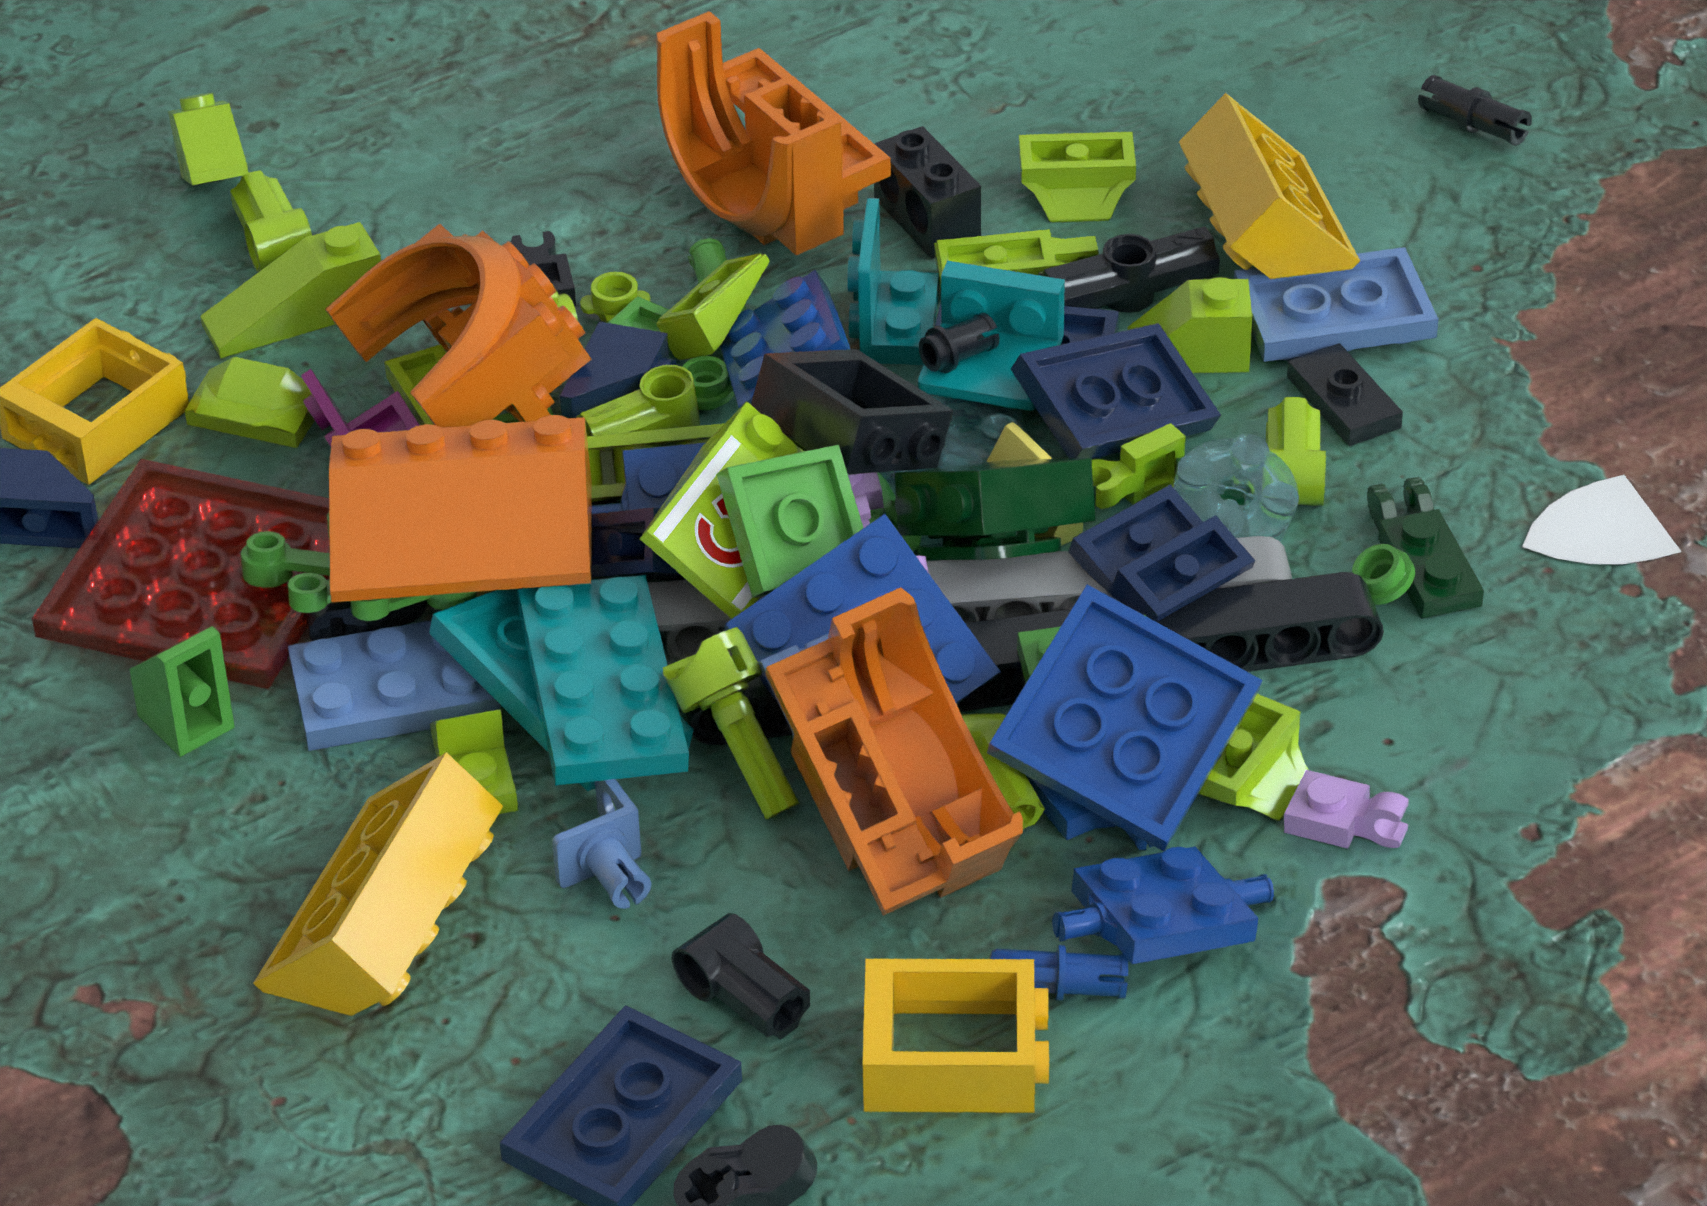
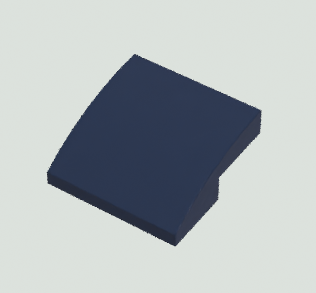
[1068,484,1256,622]

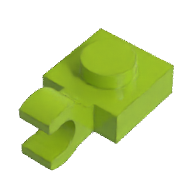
[1092,423,1186,509]

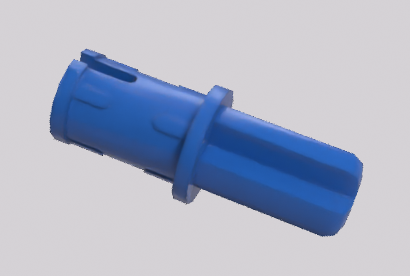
[989,945,1128,1001]

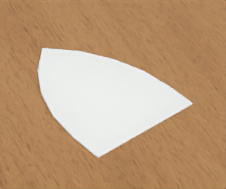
[1522,475,1681,565]

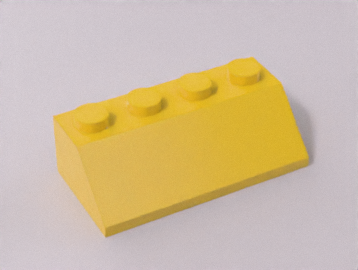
[1179,93,1360,279]
[253,752,503,1016]

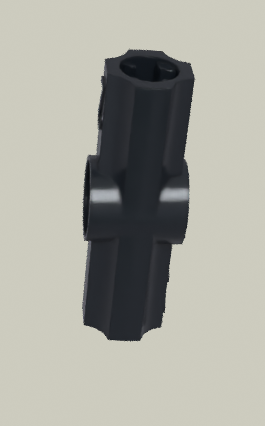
[1038,226,1220,313]

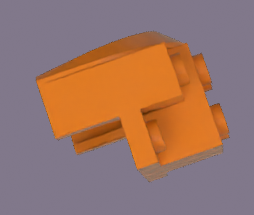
[656,11,891,256]
[325,224,592,428]
[765,587,1023,916]

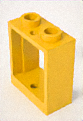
[0,318,189,485]
[862,959,1049,1113]

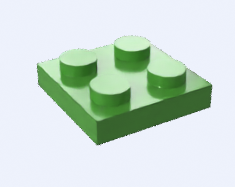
[716,445,863,598]

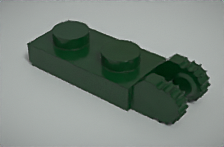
[1367,477,1484,619]

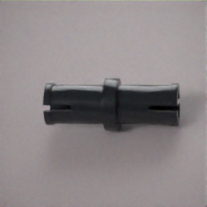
[1418,75,1532,146]

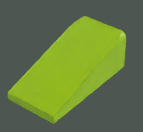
[656,253,770,360]

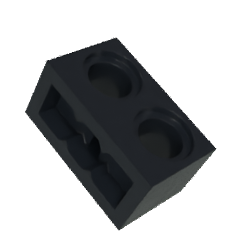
[874,126,981,259]

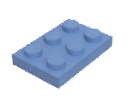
[1234,247,1439,362]
[287,620,501,751]

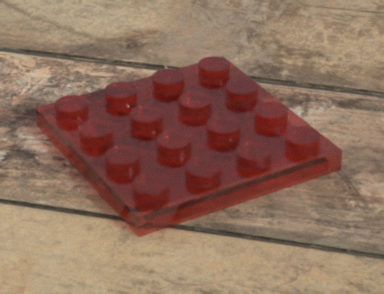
[32,459,330,689]

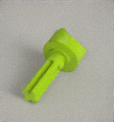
[663,627,799,819]

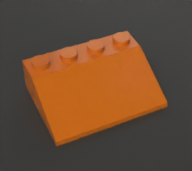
[329,415,592,603]

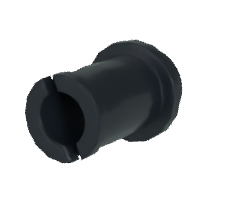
[919,312,1000,374]

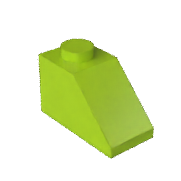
[168,93,249,185]
[1127,277,1252,373]

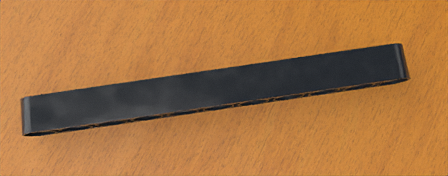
[686,572,1384,745]

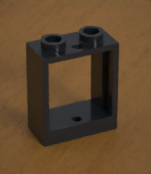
[751,349,954,475]

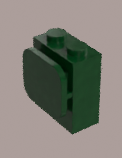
[894,458,1096,560]

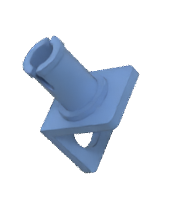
[552,779,651,909]

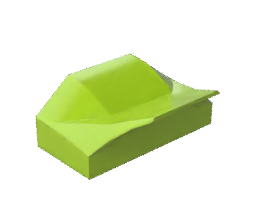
[1019,132,1136,222]
[185,357,315,448]
[1198,694,1309,821]

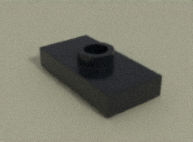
[1287,343,1403,446]

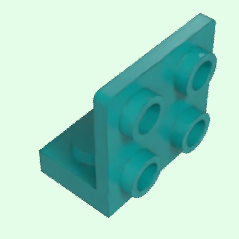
[847,198,939,365]
[918,261,1065,411]

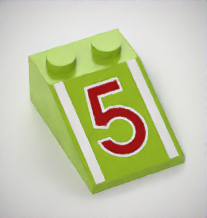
[640,401,804,619]

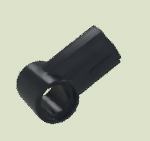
[671,913,810,1039]

